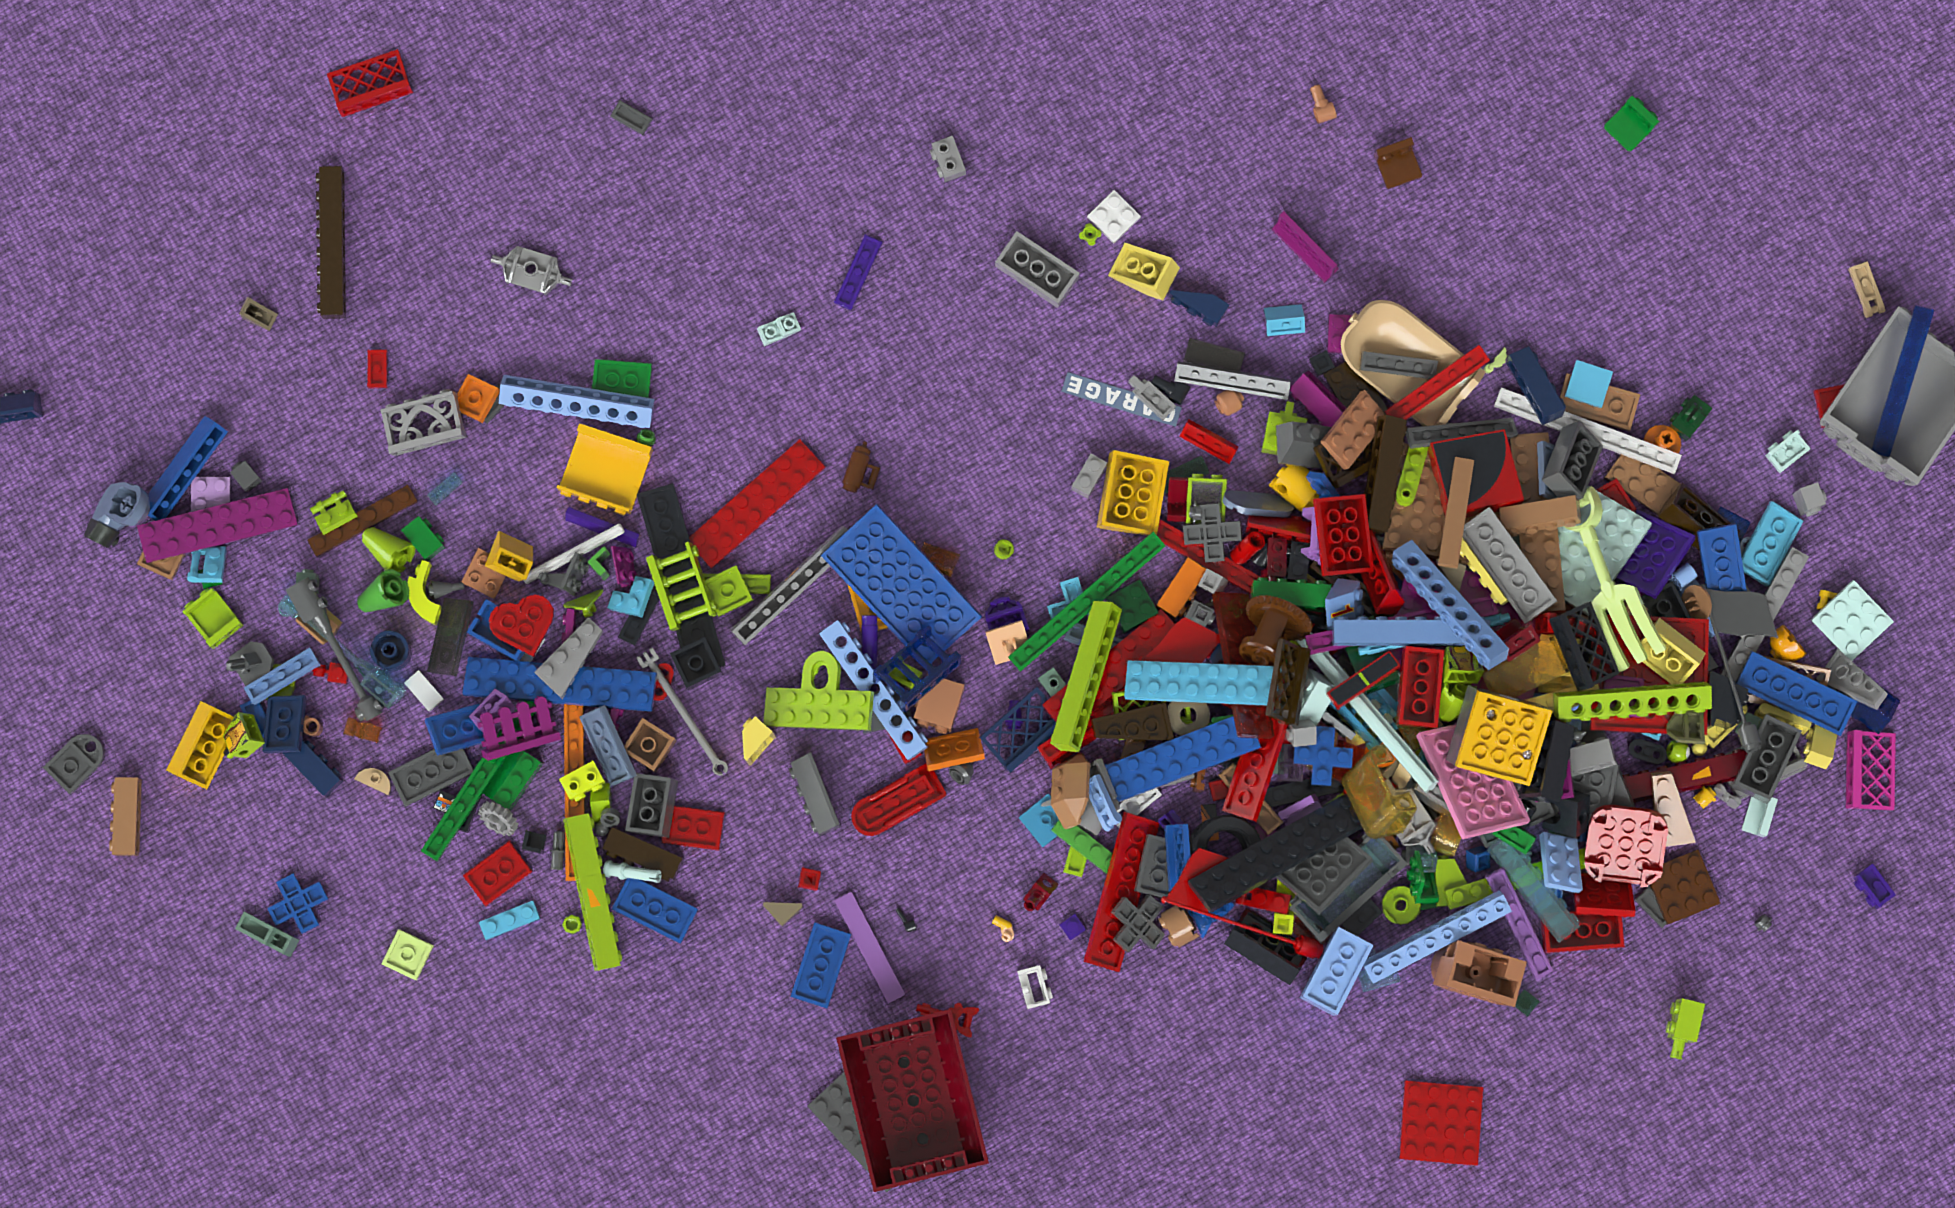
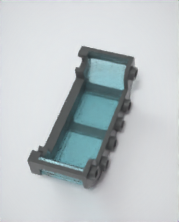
[1289,829,1408,943]

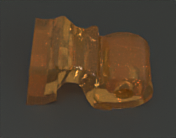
[343,717,382,743]

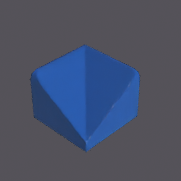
[1466,846,1490,872]

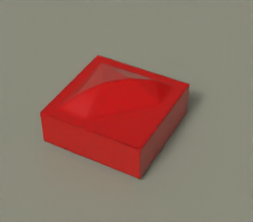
[798,867,821,891]

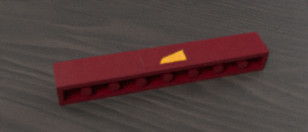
[1622,749,1747,803]

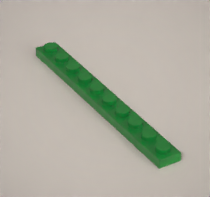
[1008,532,1166,672]
[421,701,536,862]

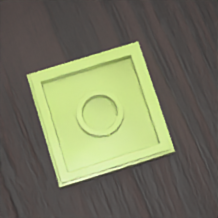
[382,929,434,981]

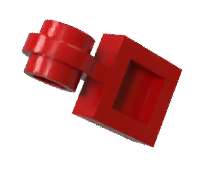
[311,662,348,684]

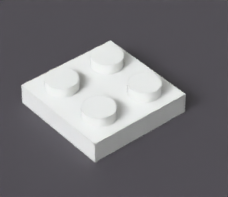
[1087,190,1141,244]

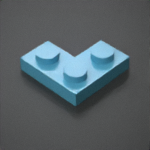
[607,576,654,617]
[1047,577,1089,619]

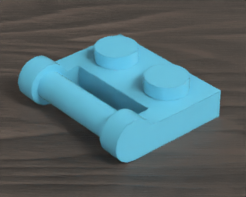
[187,546,227,583]

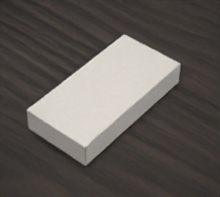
[404,670,444,712]

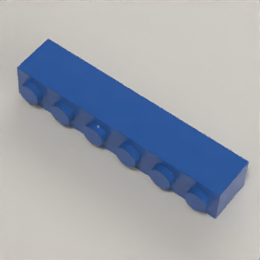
[148,416,228,521]

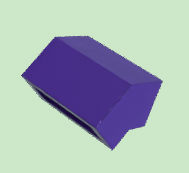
[1158,809,1184,830]

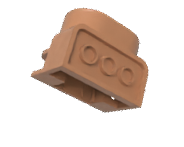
[1431,940,1527,1007]

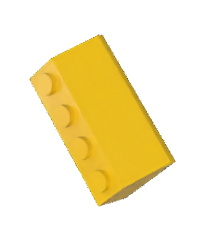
[166,701,234,790]

